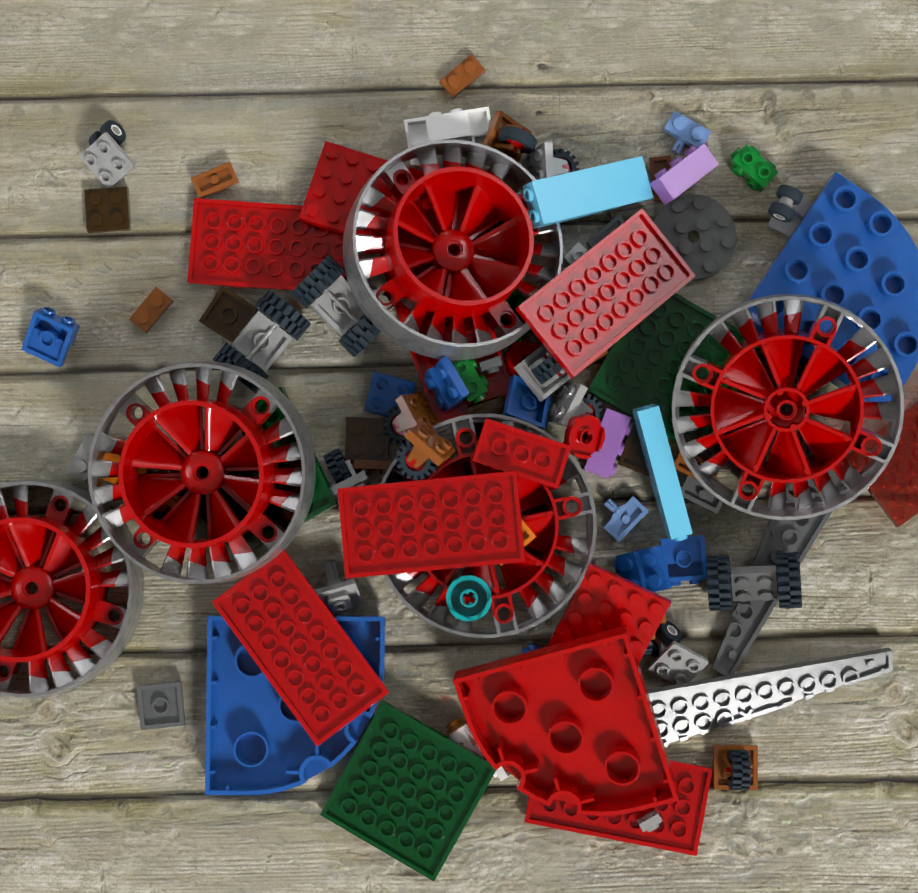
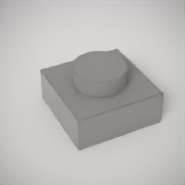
[636,810,662,832]

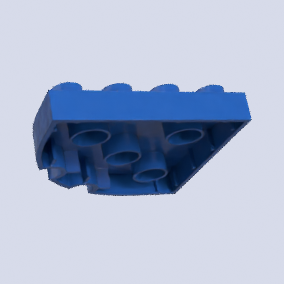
[746,172,918,402]
[205,615,386,795]

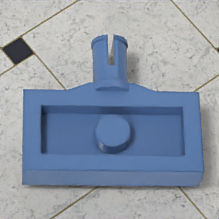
[663,111,711,155]
[603,496,649,542]

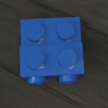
[21,307,80,367]
[424,356,469,413]
[503,375,552,430]
[660,535,707,586]
[614,545,672,592]

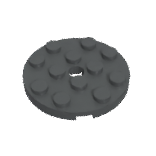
[653,194,736,280]

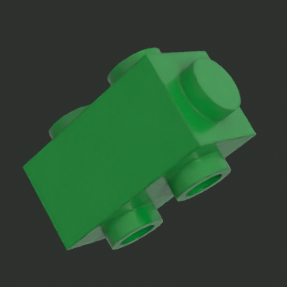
[729,144,779,193]
[452,359,489,404]

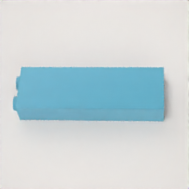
[522,156,654,229]
[632,404,693,541]

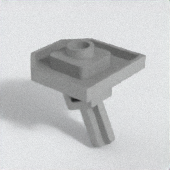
[315,561,363,615]

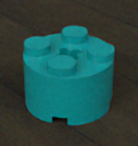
[446,575,492,621]

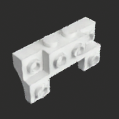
[404,106,491,167]

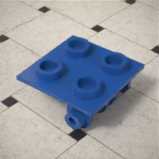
[364,371,415,416]

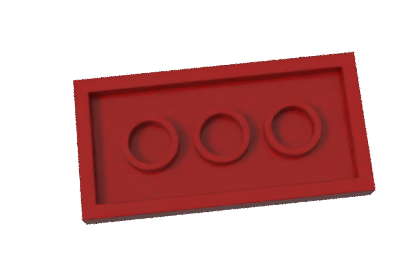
[472,418,571,489]

